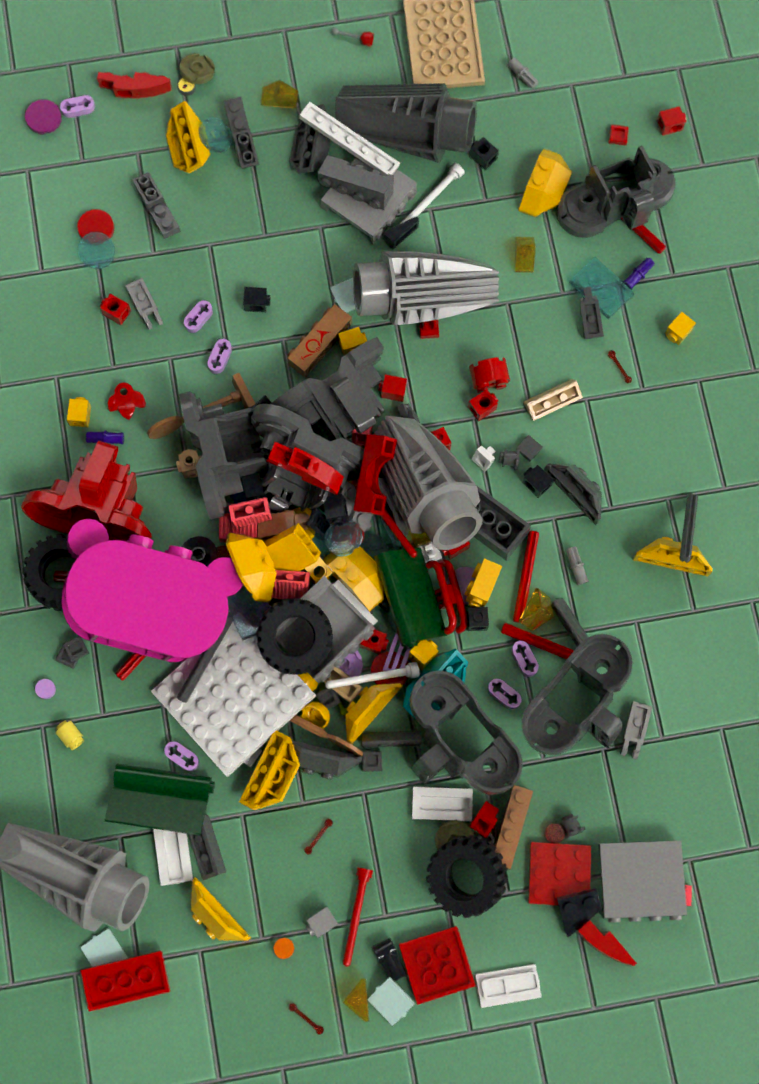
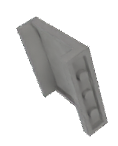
[321,157,417,244]
[276,576,375,683]
[599,841,687,922]

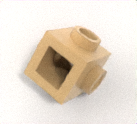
[176,449,202,479]

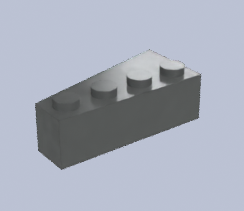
[318,155,394,210]

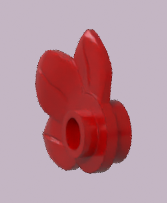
[108,382,146,420]

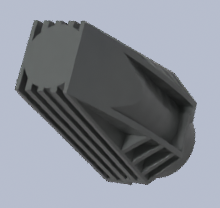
[335,83,477,163]

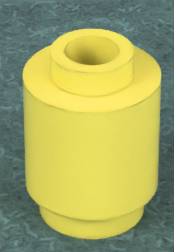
[55,720,84,750]

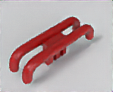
[426,559,468,635]

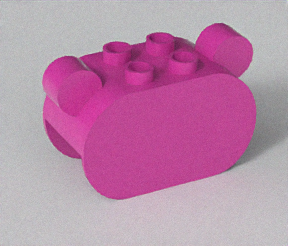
[62,519,243,662]

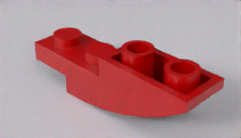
[97,72,172,98]
[267,442,344,495]

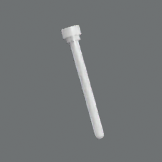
[400,163,465,224]
[325,662,419,689]

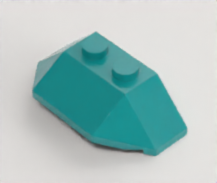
[403,649,468,720]

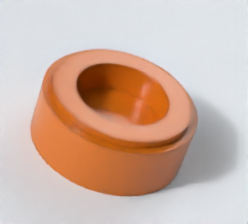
[274,938,294,959]

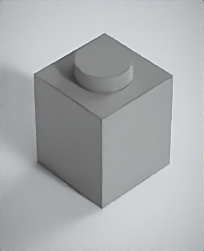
[306,907,338,938]

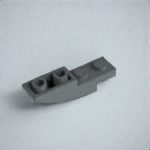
[224,97,259,169]
[132,172,181,239]

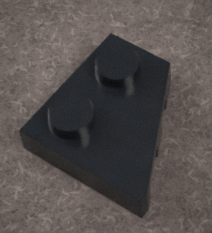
[557,888,602,937]

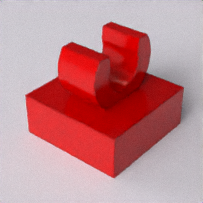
[419,319,439,339]

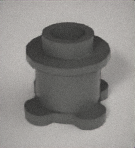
[499,448,520,470]
[560,813,586,839]

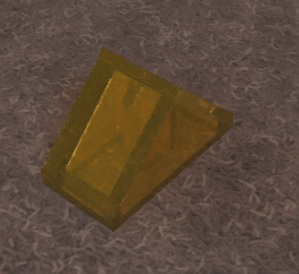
[261,80,298,108]
[515,237,536,273]
[518,588,554,631]
[343,978,369,1022]

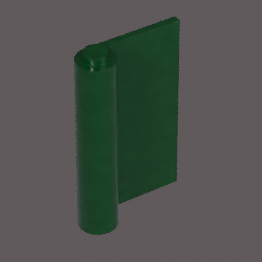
[374,548,448,649]
[104,764,215,836]

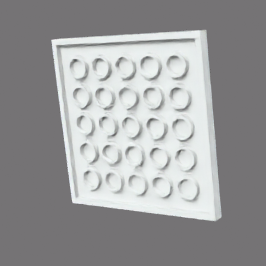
[151,612,316,777]

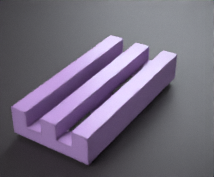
[383,633,411,677]

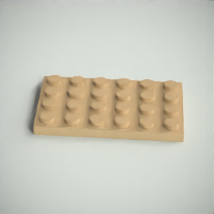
[403,0,485,88]

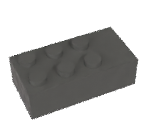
[474,486,531,561]

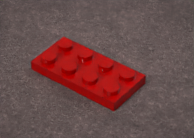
[81,951,170,1012]

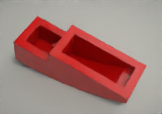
[576,920,637,966]

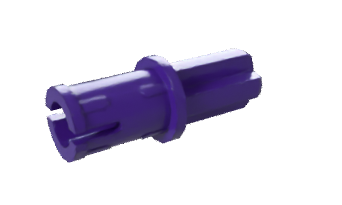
[623,257,655,290]
[86,430,124,444]

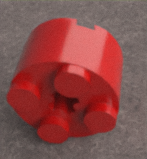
[469,357,510,393]

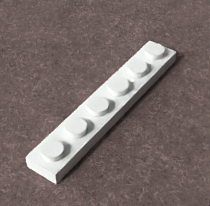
[299,102,400,177]

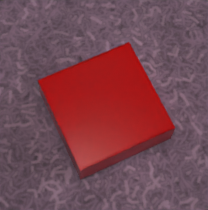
[608,125,629,146]

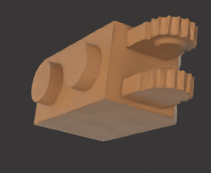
[258,510,310,542]

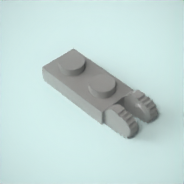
[125,278,163,330]
[620,701,652,760]

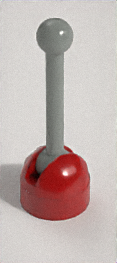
[332,28,374,47]

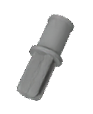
[508,57,538,88]
[566,546,589,585]

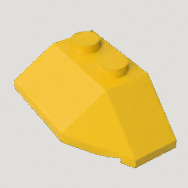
[166,101,210,174]
[518,149,572,217]
[226,533,277,602]
[633,537,713,577]
[323,546,384,612]
[345,683,403,744]
[239,730,300,810]
[191,877,251,941]

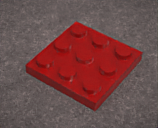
[528,842,591,906]
[399,926,476,1005]

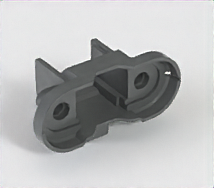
[557,146,676,238]
[271,337,385,441]
[179,391,269,520]
[251,404,364,513]
[522,634,632,755]
[410,671,523,795]

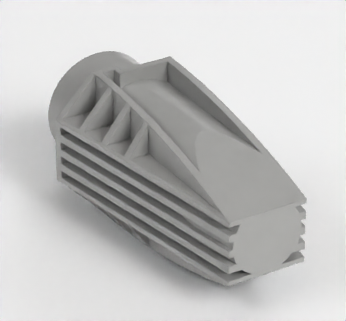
[353,251,499,325]
[374,415,482,550]
[0,823,149,932]

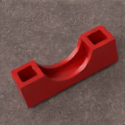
[353,434,397,516]

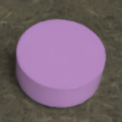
[35,679,56,699]

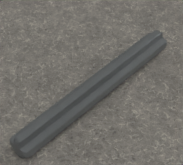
[679,493,698,563]
[177,616,233,703]

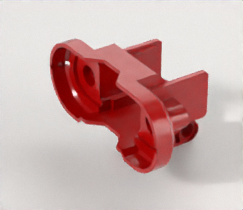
[21,441,152,542]

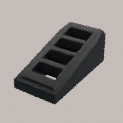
[383,216,419,250]
[306,508,336,542]

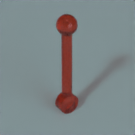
[608,350,632,383]
[305,819,333,855]
[289,1003,324,1034]

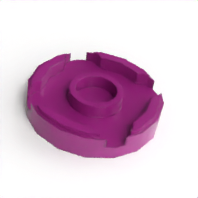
[25,100,62,134]

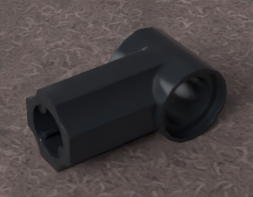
[372,938,406,981]

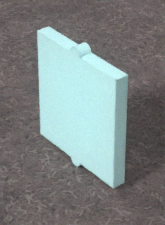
[330,278,355,313]
[80,928,128,967]
[367,977,415,1026]

